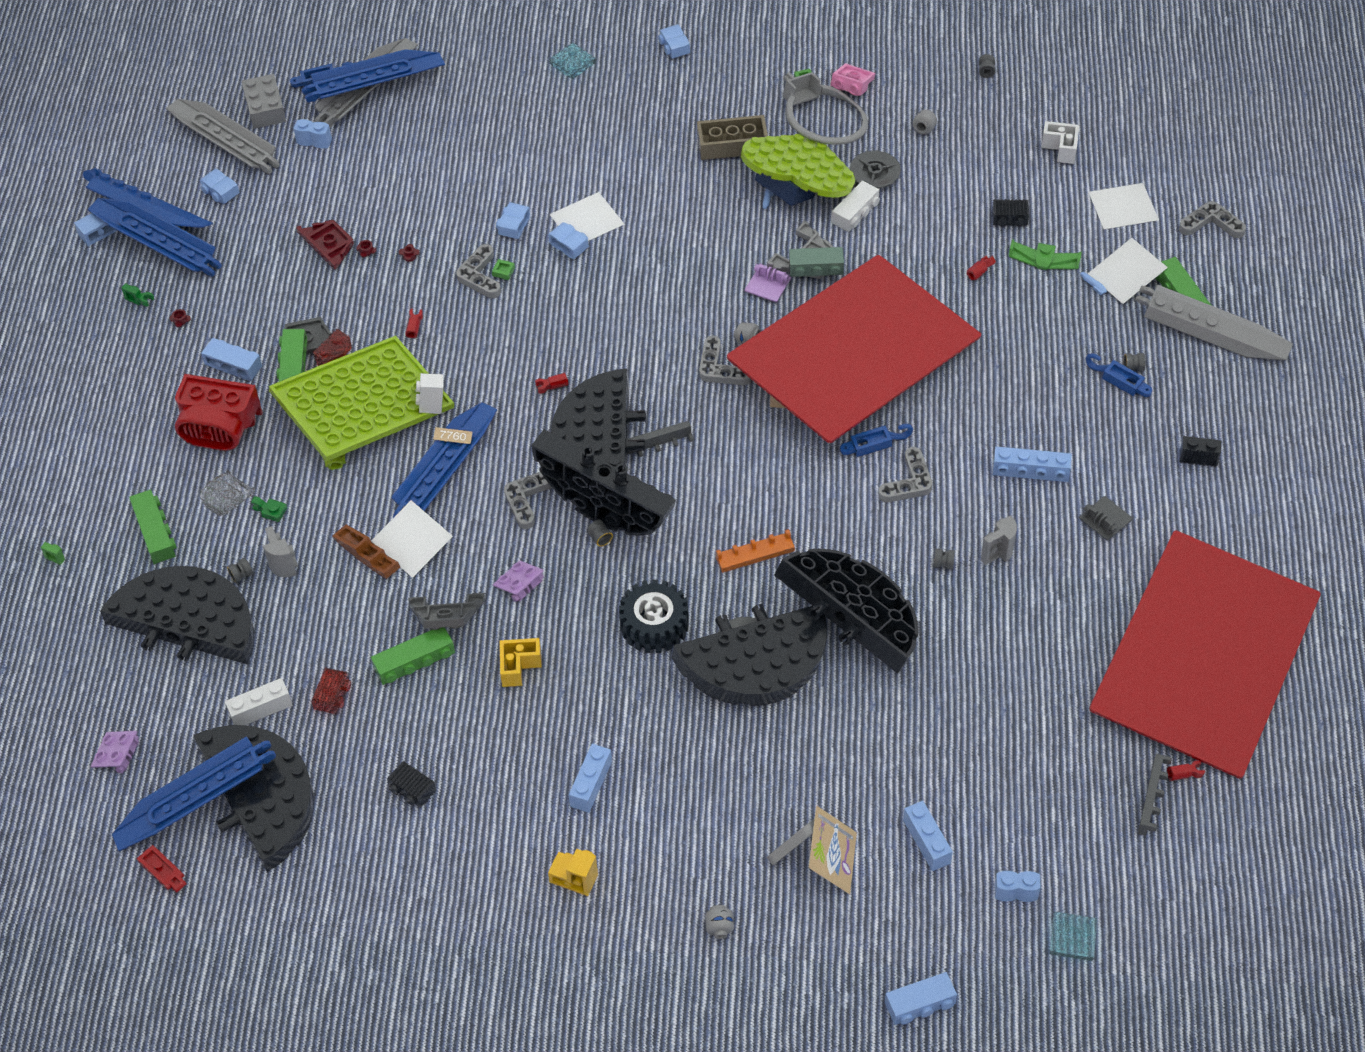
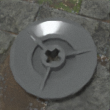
[850,150,901,188]

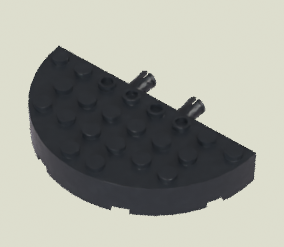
[551,368,646,469]
[531,429,676,536]
[774,548,919,674]
[100,566,254,664]
[671,604,827,706]
[193,725,314,872]

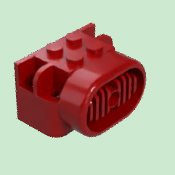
[175,374,263,451]

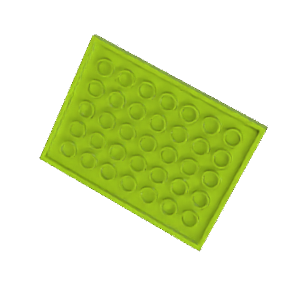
[269,336,454,462]

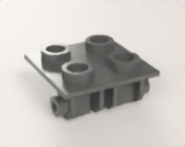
[1079,496,1133,541]

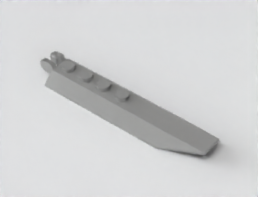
[314,38,418,128]
[166,99,280,174]
[1135,285,1293,360]

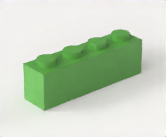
[1155,257,1212,306]
[276,329,307,382]
[129,489,177,564]
[371,627,455,685]

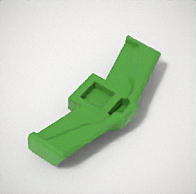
[1009,239,1082,270]

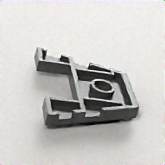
[277,317,345,368]
[408,593,485,630]

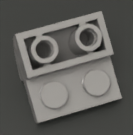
[981,515,1017,565]
[263,526,298,577]

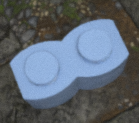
[658,24,690,59]
[293,119,332,148]
[200,169,240,204]
[496,202,530,239]
[548,222,589,259]
[994,871,1040,902]

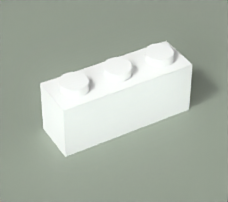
[832,180,880,232]
[225,678,293,725]

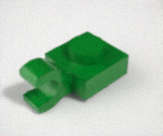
[121,283,154,307]
[251,496,287,522]

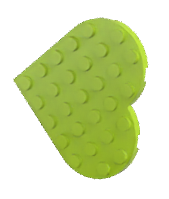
[741,134,855,197]

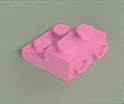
[830,63,875,96]

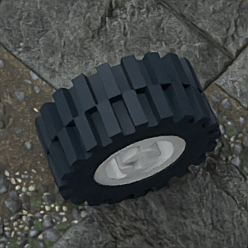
[619,579,689,653]

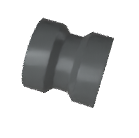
[979,54,995,78]
[1124,353,1145,371]
[587,520,613,547]
[934,548,955,570]
[227,557,253,583]

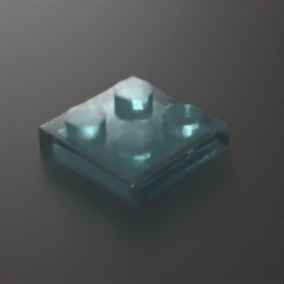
[549,43,596,79]
[1049,912,1097,961]

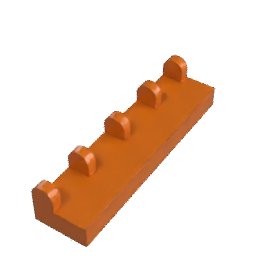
[716,529,795,573]

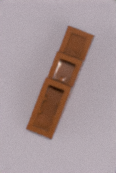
[332,524,400,579]

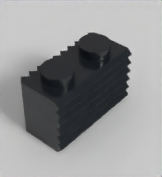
[992,199,1029,227]
[1179,436,1222,467]
[387,761,436,808]

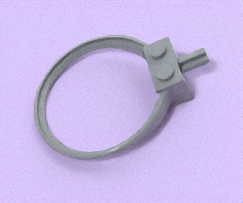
[783,72,868,145]

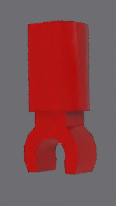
[966,256,996,280]
[405,309,423,338]
[535,373,568,394]
[1166,760,1205,781]

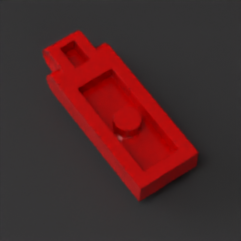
[136,845,187,893]

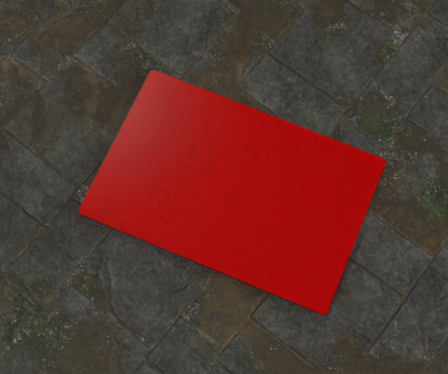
[727,255,981,443]
[1089,530,1321,779]

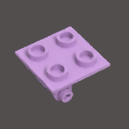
[744,263,791,303]
[493,561,544,602]
[91,731,139,773]

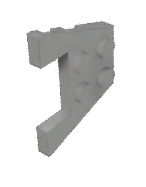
[767,220,833,279]

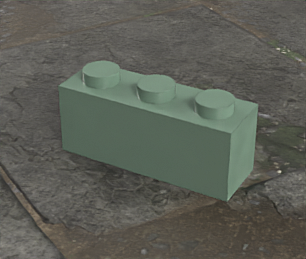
[789,247,844,277]

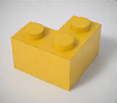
[500,638,542,687]
[548,849,598,896]

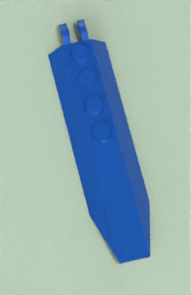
[302,49,445,103]
[83,168,213,228]
[88,198,222,277]
[391,402,497,518]
[112,736,276,852]

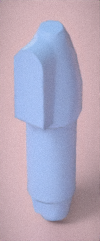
[763,188,774,209]
[1080,272,1107,295]

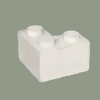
[1042,121,1079,164]
[416,373,443,414]

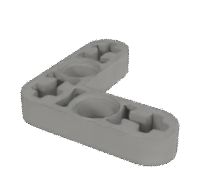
[1179,201,1246,238]
[456,244,501,298]
[699,336,752,385]
[878,447,932,502]
[504,472,552,529]
[766,819,814,865]

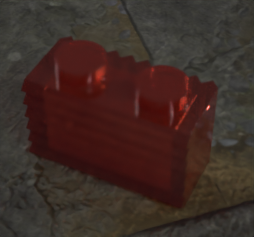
[313,329,352,366]
[311,667,351,714]

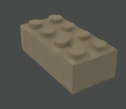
[697,115,768,160]

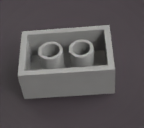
[242,74,286,129]

